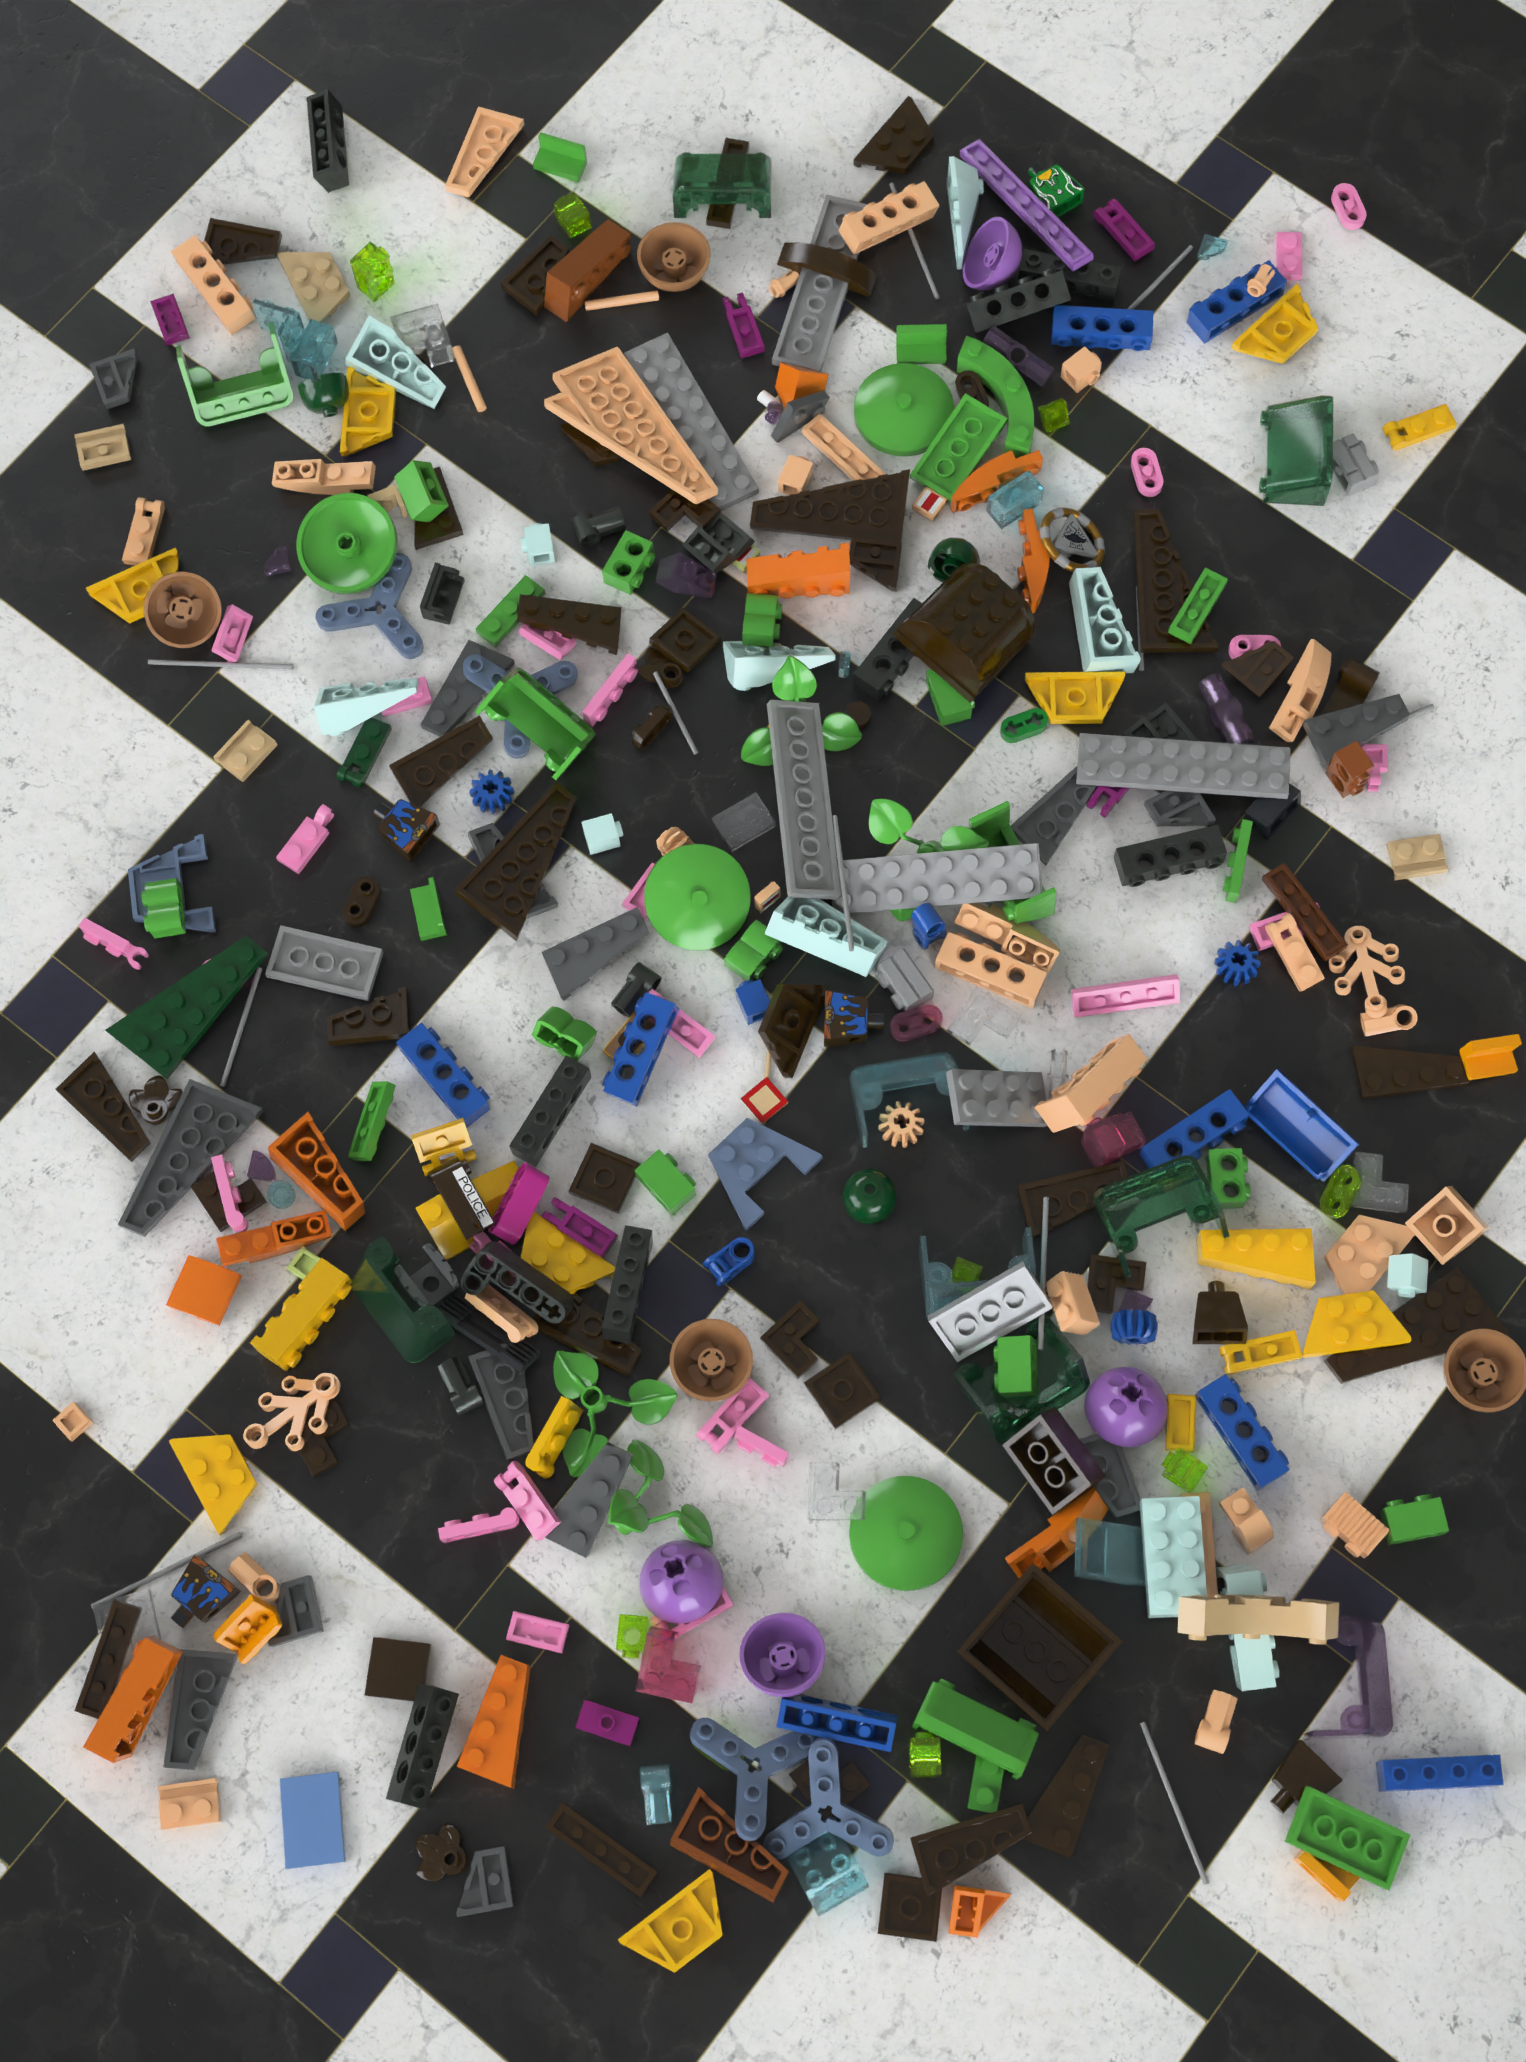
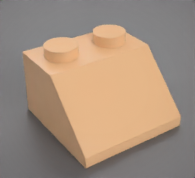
[1405,1186,1490,1265]

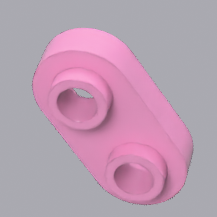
[1331,183,1366,230]
[1131,448,1163,497]
[1228,635,1281,659]

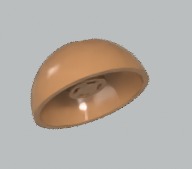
[637,222,711,292]
[144,571,222,648]
[670,1319,753,1402]
[1443,1329,1526,1413]

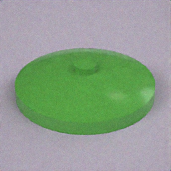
[854,363,954,456]
[296,493,398,594]
[644,844,751,950]
[849,1476,963,1591]

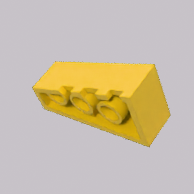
[1196,1228,1316,1290]
[250,1258,352,1372]

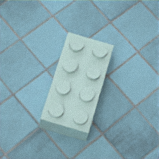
[1140,1496,1207,1618]

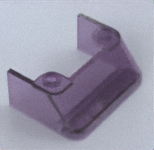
[1305,1616,1393,1739]

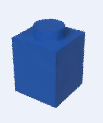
[735,979,770,1025]

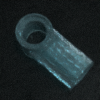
[640,1764,672,1825]

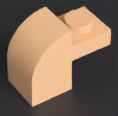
[1219,1487,1274,1555]

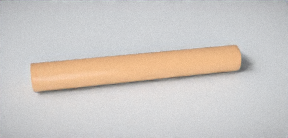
[585,290,659,311]
[452,345,487,412]

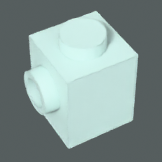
[520,523,555,566]
[581,813,623,855]
[1387,1253,1428,1298]

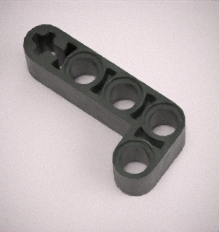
[460,1241,574,1323]

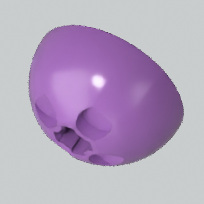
[963,217,1022,290]
[1084,1367,1168,1447]
[639,1540,723,1623]
[740,1613,826,1697]

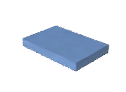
[280,1772,345,1869]

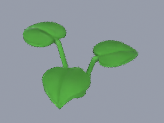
[741,655,862,766]
[869,799,990,922]
[553,1351,677,1477]
[608,1439,713,1548]

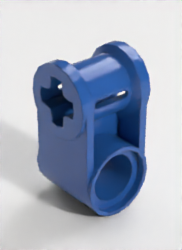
[911,903,947,950]
[702,1237,755,1287]

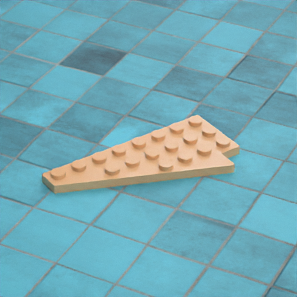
[544,346,718,504]

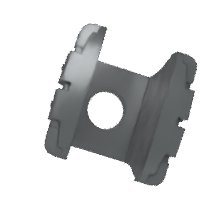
[394,1243,459,1311]

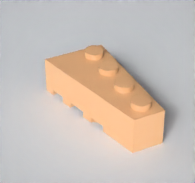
[1035,1034,1148,1133]

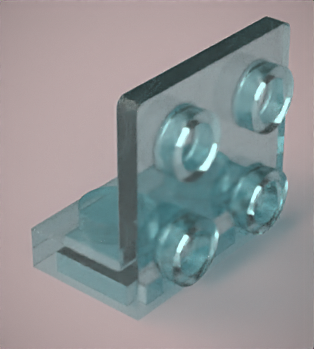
[252,299,308,364]
[786,1831,869,1917]

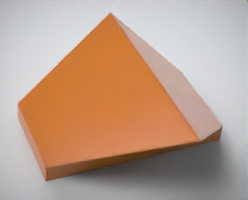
[775,362,829,408]
[948,1885,1012,1938]

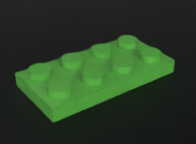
[910,393,1008,503]
[1284,1786,1410,1891]

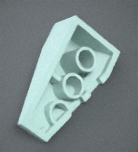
[947,156,983,270]
[345,316,446,409]
[723,641,836,691]
[314,678,419,736]

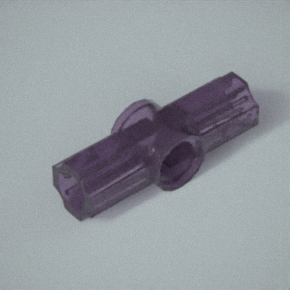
[982,325,1055,387]
[1199,674,1254,745]

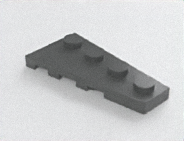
[1303,694,1410,768]
[542,907,649,1001]
[468,1343,534,1462]
[163,1649,238,1770]

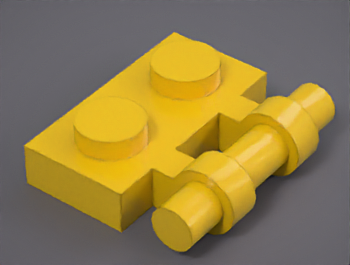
[411,1118,477,1176]

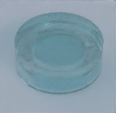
[267,1180,296,1209]

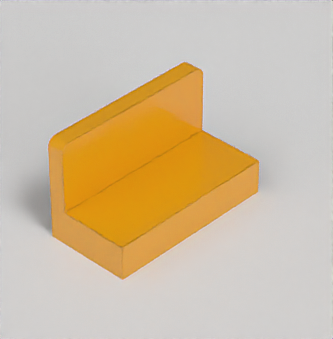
[1459,1034,1522,1080]
[1293,1850,1360,1902]

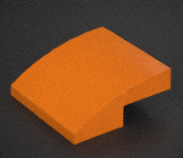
[166,1255,242,1326]

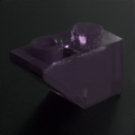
[656,552,717,598]

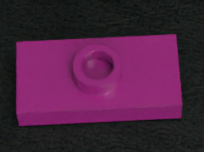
[150,293,190,346]
[575,1700,640,1747]

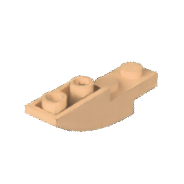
[272,459,376,495]
[1269,639,1331,742]
[954,903,1060,973]

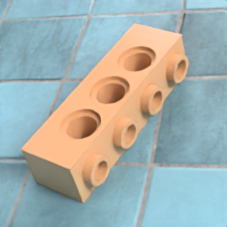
[838,181,940,255]
[171,235,256,335]
[935,932,1047,1009]

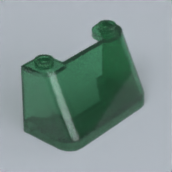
[673,152,772,218]
[1259,395,1333,506]
[351,1235,456,1363]
[953,1314,1090,1444]

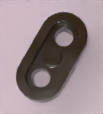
[955,371,989,407]
[631,705,673,750]
[342,876,381,927]

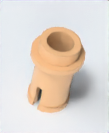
[1247,264,1275,297]
[769,270,800,298]

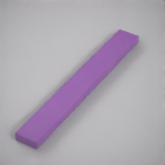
[960,139,1093,271]

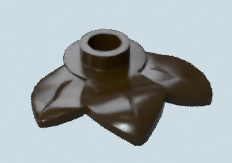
[638,647,683,688]
[129,1075,182,1125]
[416,1823,467,1881]

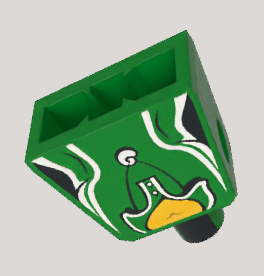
[1028,163,1085,217]

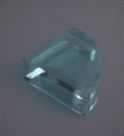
[1197,234,1228,260]
[839,651,851,678]

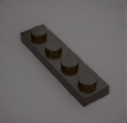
[706,138,749,229]
[74,1599,143,1719]
[545,1803,658,1897]

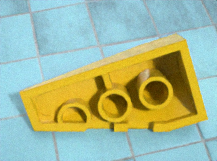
[416,1161,518,1261]

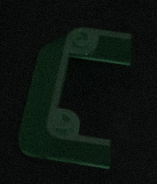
[1093,1155,1230,1278]

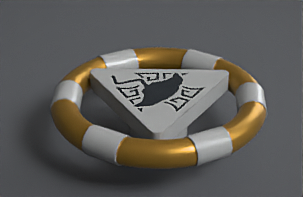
[1040,507,1105,572]

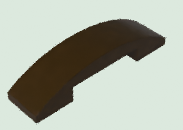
[777,242,877,297]

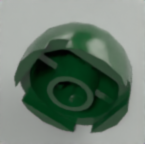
[298,373,349,417]
[927,538,980,583]
[842,1168,897,1225]

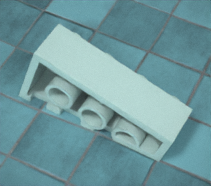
[1069,567,1141,673]
[765,897,888,977]
[1216,1563,1279,1691]

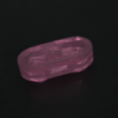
[890,1005,943,1041]

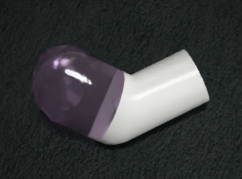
[757,390,782,425]

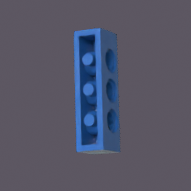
[1187,260,1287,344]
[1051,305,1154,351]
[602,992,679,1107]
[396,1023,490,1128]
[1139,1089,1249,1181]
[1195,1374,1290,1492]
[776,1694,898,1752]
[1376,1755,1504,1792]

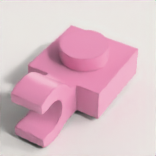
[1360,744,1388,791]

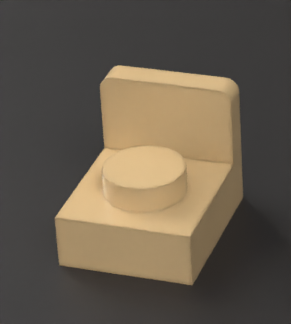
[367,484,408,518]

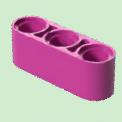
[488,1162,549,1245]

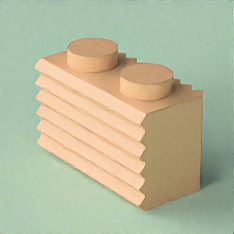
[1046,1271,1100,1335]
[1320,1492,1390,1558]

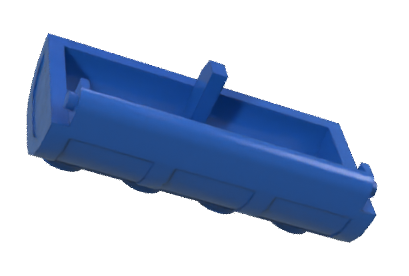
[1244,1068,1360,1182]

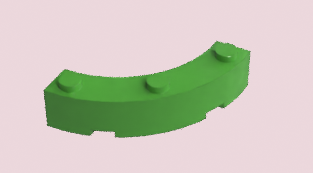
[957,336,1034,458]

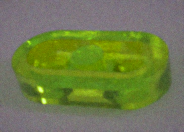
[1320,1165,1362,1219]

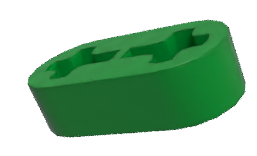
[1000,708,1048,743]

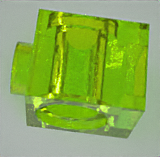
[553,192,591,238]
[1161,1447,1208,1493]
[616,1614,650,1659]

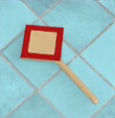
[740,1049,789,1124]

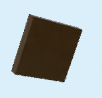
[649,608,722,673]
[569,1143,641,1214]
[804,1352,881,1430]
[364,1637,431,1702]
[877,1873,942,1942]

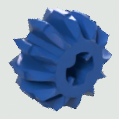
[469,769,514,815]
[1214,939,1261,986]
[1110,1309,1158,1346]

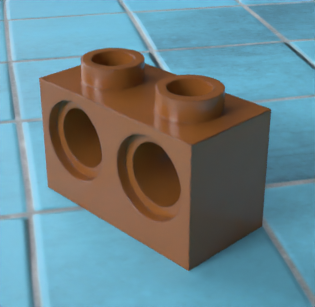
[1325,740,1374,798]

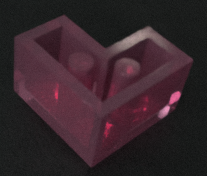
[1080,1111,1147,1167]
[636,1626,701,1703]

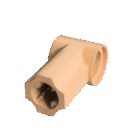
[1360,1004,1417,1036]
[228,1552,281,1605]
[1194,1690,1238,1754]

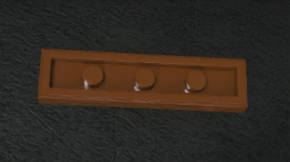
[1262,863,1348,961]

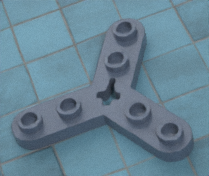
[315,553,424,659]
[463,654,578,759]
[690,1718,818,1841]
[763,1737,894,1860]

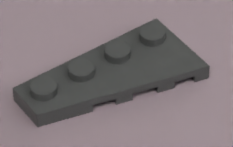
[421,640,515,737]
[1011,766,1097,865]
[468,823,558,918]
[545,1442,634,1558]

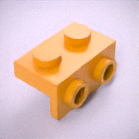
[213,1594,282,1665]

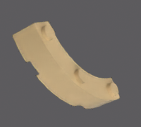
[1178,1594,1339,1644]

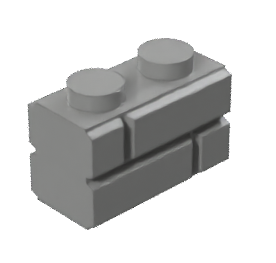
[1324,433,1379,496]
[876,948,934,1014]

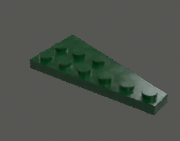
[105,936,268,1079]

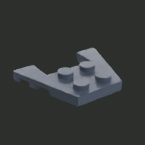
[128,834,216,933]
[708,1118,823,1231]

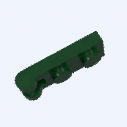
[336,717,392,788]

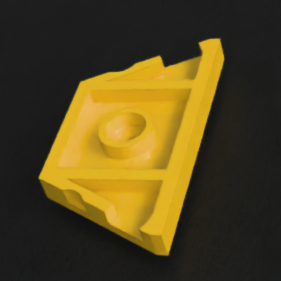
[1231,284,1318,364]
[340,367,396,457]
[86,547,179,624]
[1025,672,1125,724]
[521,1212,616,1295]
[1302,1290,1411,1358]
[169,1434,258,1535]
[618,1869,723,1973]

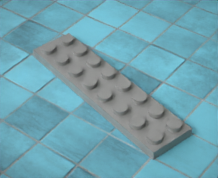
[772,194,869,372]
[624,333,759,511]
[767,700,841,900]
[1076,733,1290,799]
[832,843,1043,914]

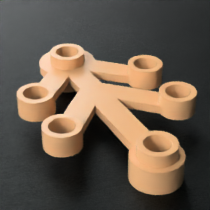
[1329,926,1405,1018]
[243,1373,341,1451]

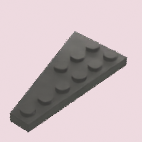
[118,1079,264,1237]

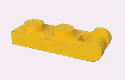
[1382,403,1457,451]
[1218,1330,1303,1376]
[525,1396,584,1479]

